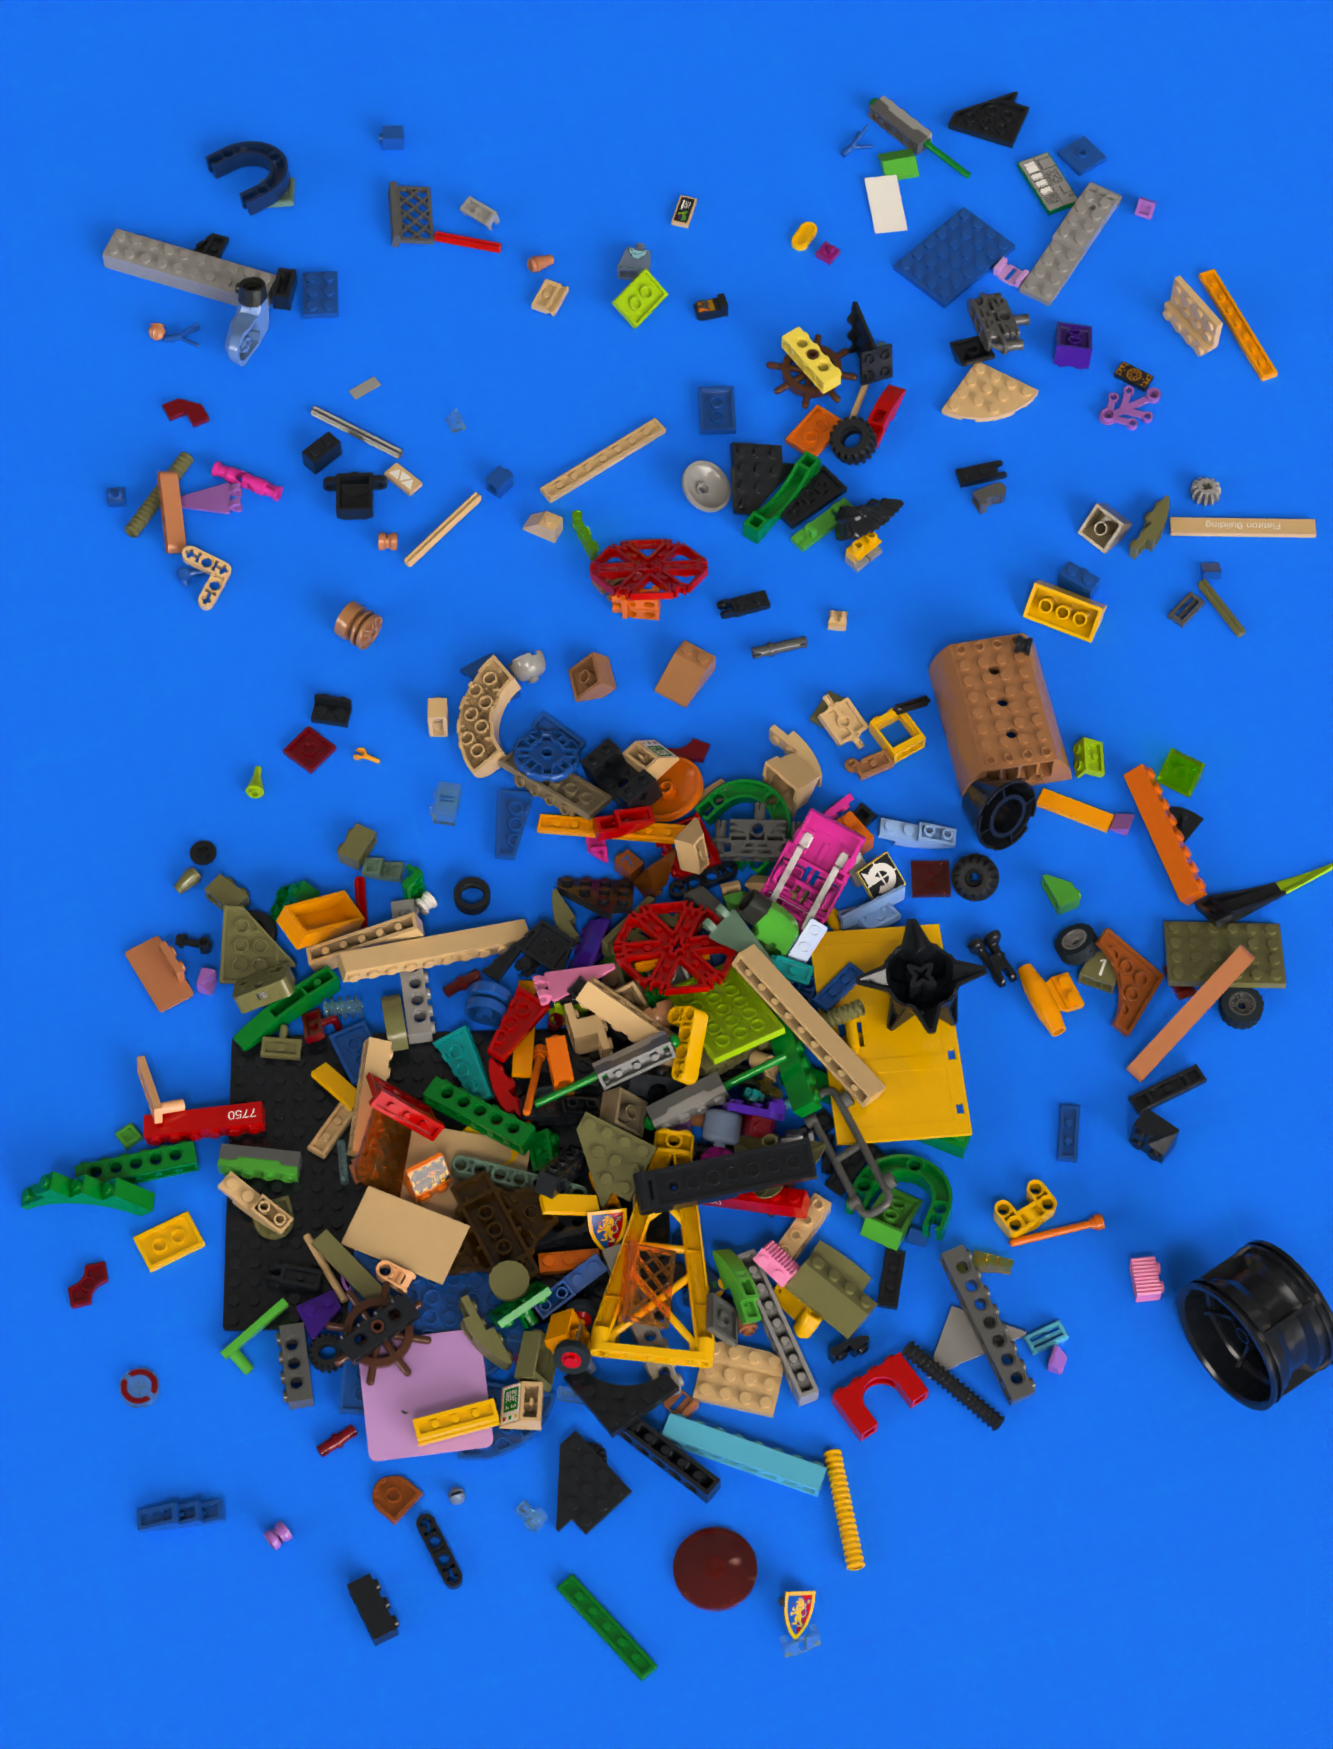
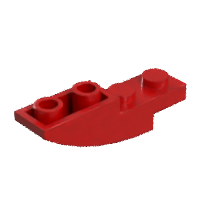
[860,384,906,449]
[489,1058,532,1124]

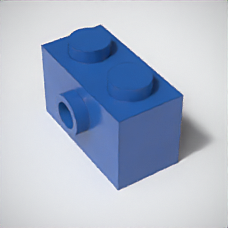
[1057,561,1100,599]

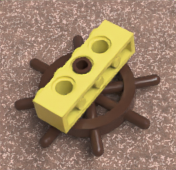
[766,327,857,409]

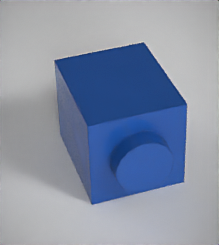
[379,125,404,150]
[485,466,514,499]

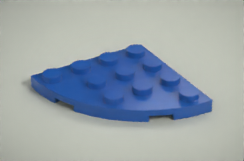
[457,1381,556,1461]

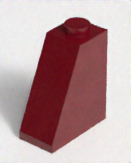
[740,1115,777,1139]

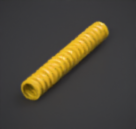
[823,1449,865,1571]

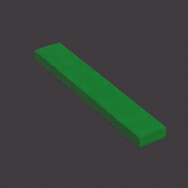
[556,1574,658,1682]

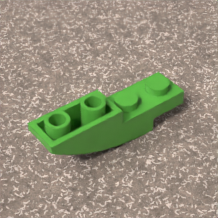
[712,1249,762,1325]

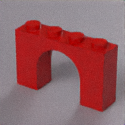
[832,1352,929,1442]

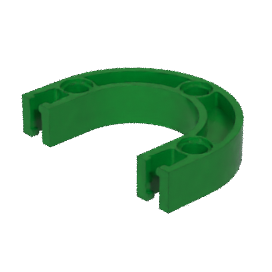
[694,779,793,875]
[846,1154,952,1241]

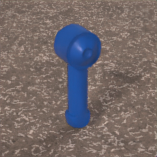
[176,568,215,587]

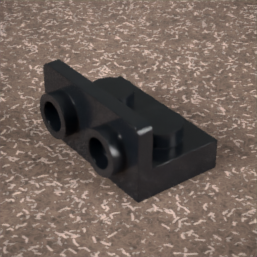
[311,694,353,728]

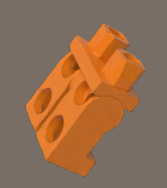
[611,585,661,620]

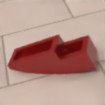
[592,806,655,841]

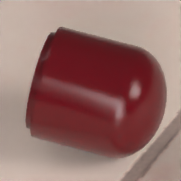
[546,1013,564,1031]

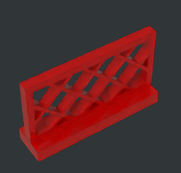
[366,1072,445,1141]

